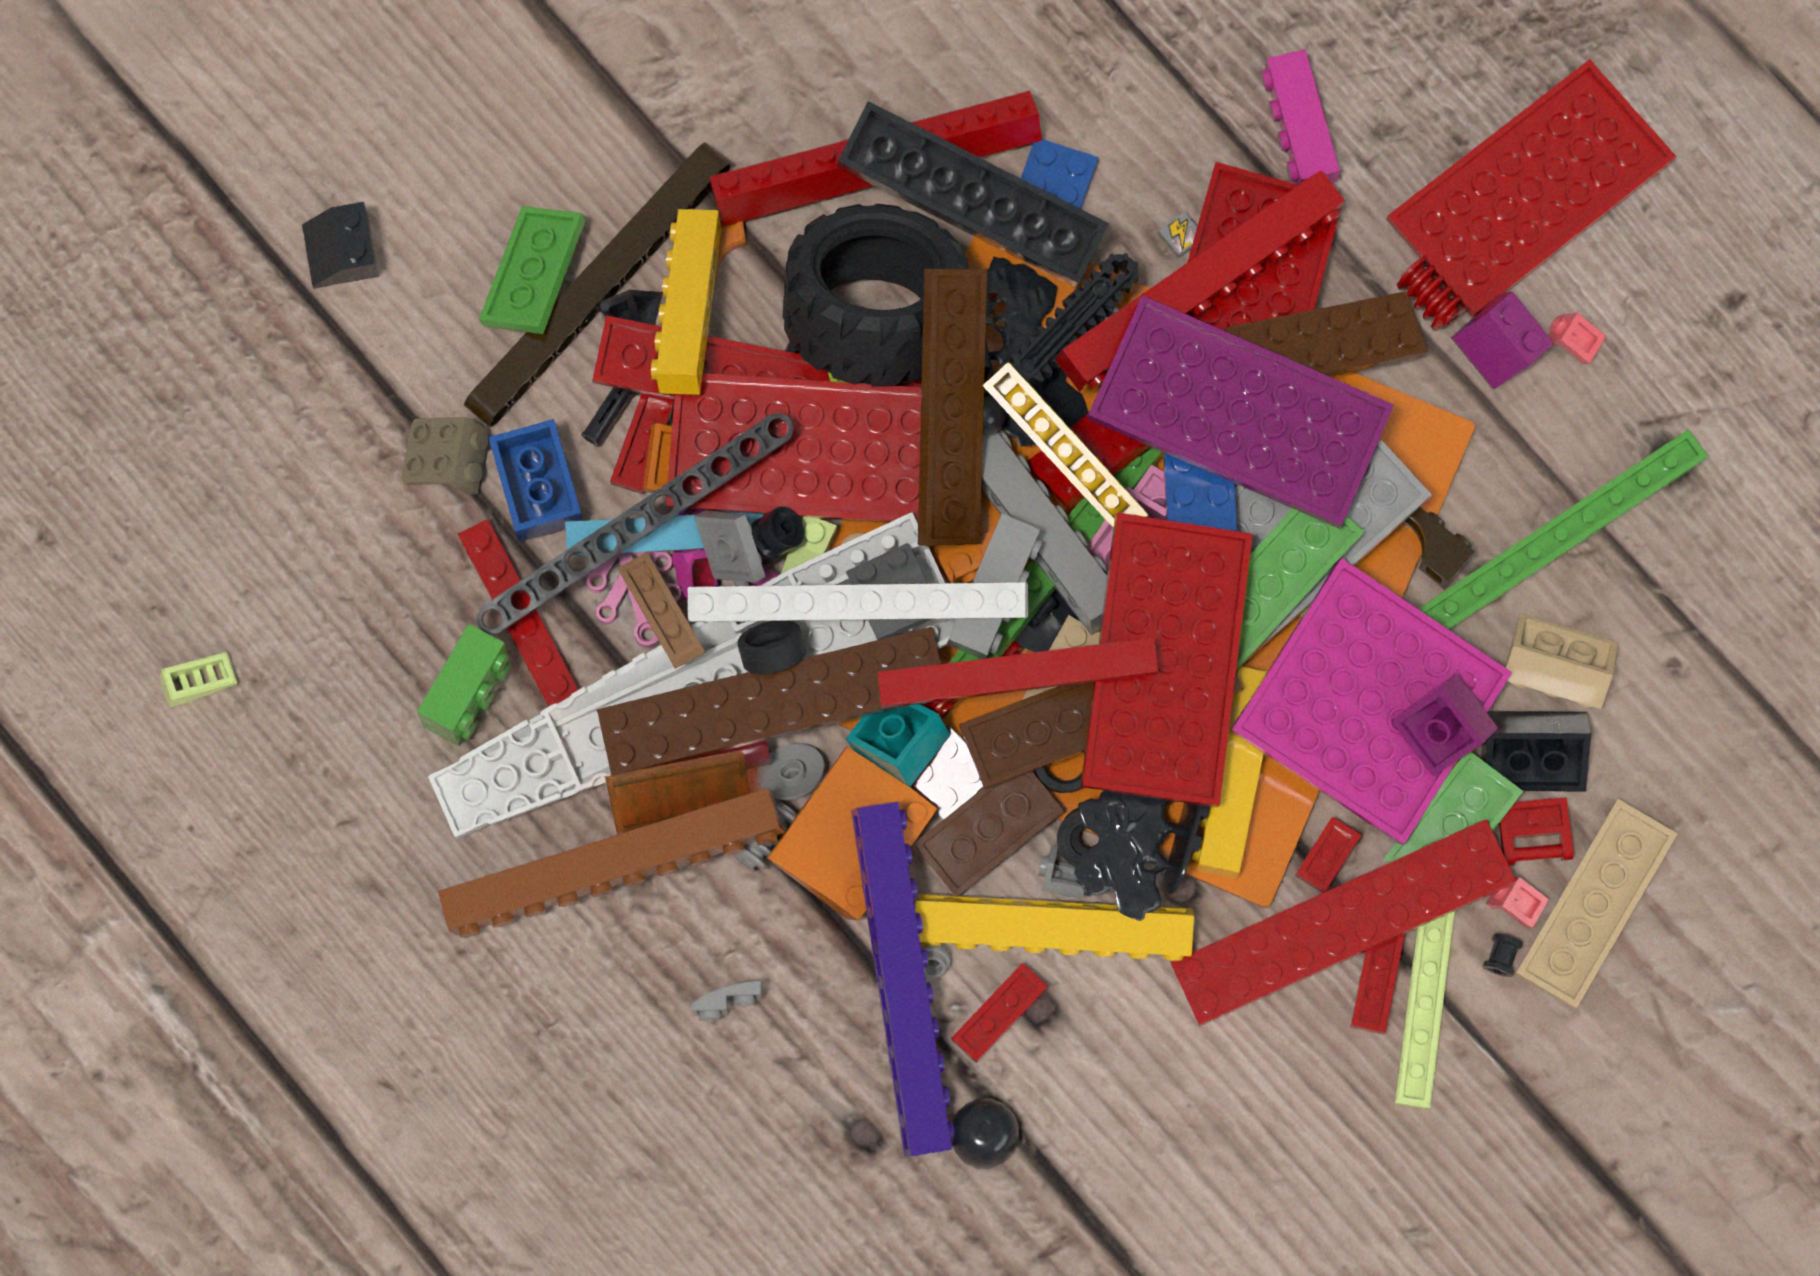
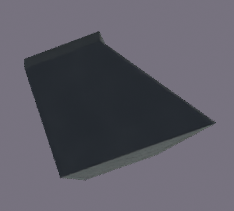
[599,290,663,325]

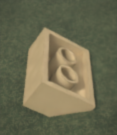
[1505,613,1618,709]

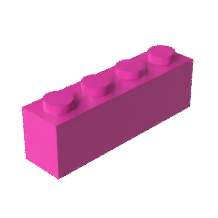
[1261,49,1340,185]

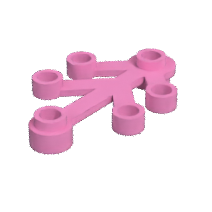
[586,551,682,648]

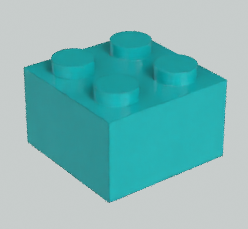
[845,704,950,787]

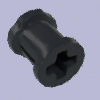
[1482,933,1522,977]

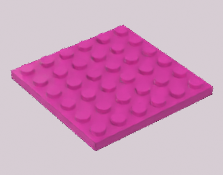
[1230,558,1512,845]

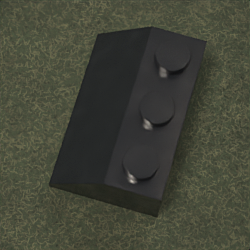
[1481,711,1591,792]

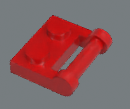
[1499,797,1574,866]

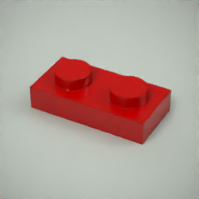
[1295,816,1361,893]

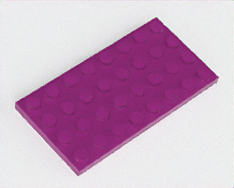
[1087,295,1394,529]

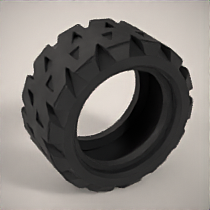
[782,204,969,387]

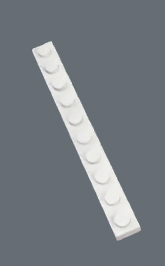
[688,582,1028,622]

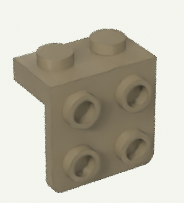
[401,417,489,494]

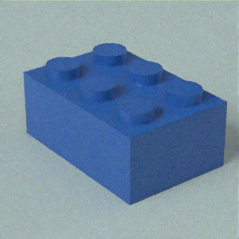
[488,419,583,542]

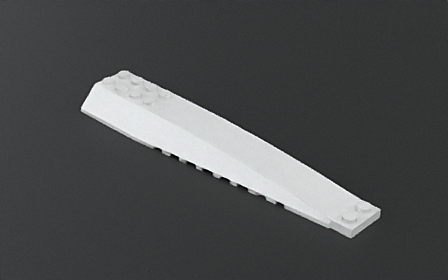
[428,512,957,840]

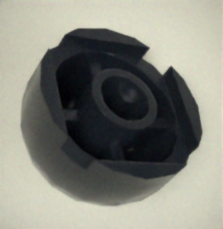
[951,1099,1019,1169]

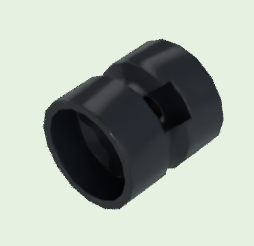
[750,506,805,565]

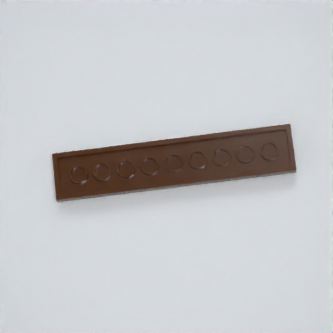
[597,627,941,778]

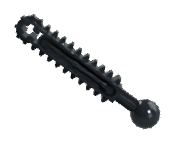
[983,253,1139,436]

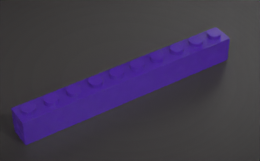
[851,802,954,1156]

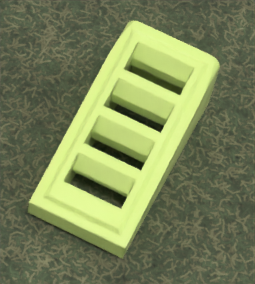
[159,652,237,708]

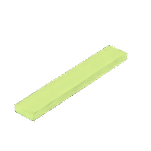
[1394,911,1455,1110]

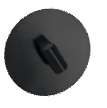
[1015,589,1081,652]

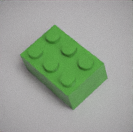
[417,623,511,746]

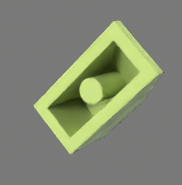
[781,517,837,574]

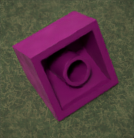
[1450,291,1554,389]
[1392,673,1498,776]

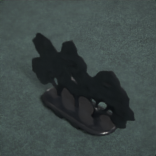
[984,256,1089,447]
[1074,791,1210,921]

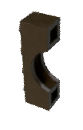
[1403,507,1475,590]

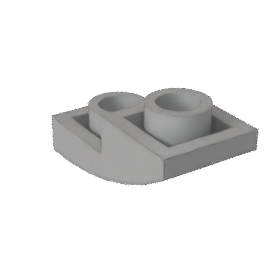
[691,980,762,1021]

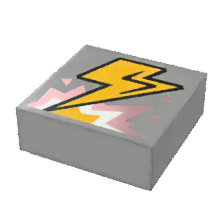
[1158,211,1197,259]

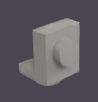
[1038,845,1085,899]

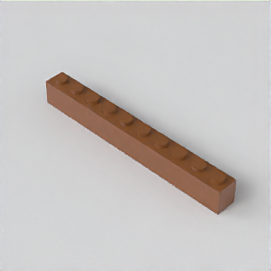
[438,788,785,938]

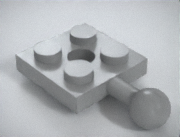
[693,511,766,586]

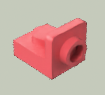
[1548,312,1606,364]
[1486,876,1549,928]

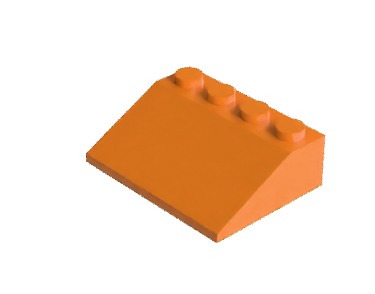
[767,747,937,921]

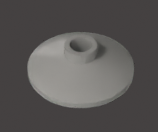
[757,743,825,800]

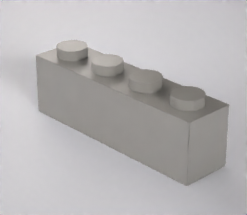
[947,513,1043,659]

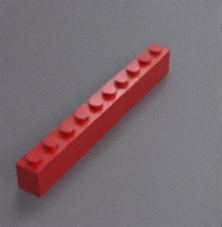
[709,91,1042,227]
[1055,170,1345,392]

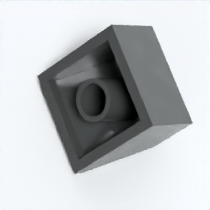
[845,543,931,640]

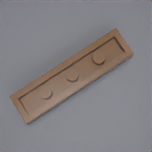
[617,552,705,669]

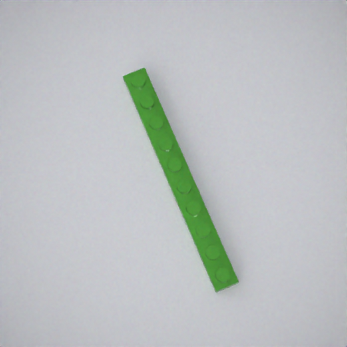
[1418,429,1708,630]
[949,447,1163,700]

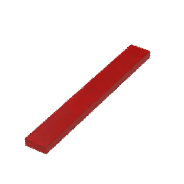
[878,637,1159,708]

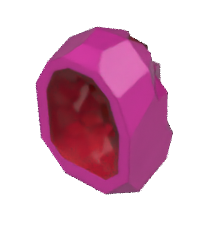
[672,548,718,600]

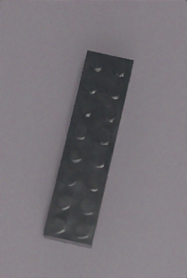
[836,101,1109,287]

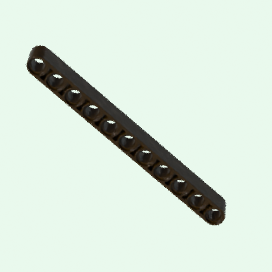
[464,142,732,427]

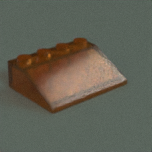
[605,750,750,835]

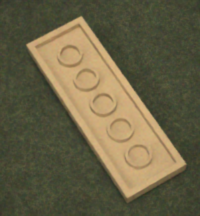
[1515,799,1678,1010]

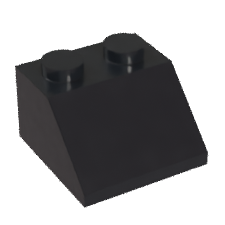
[302,201,379,289]

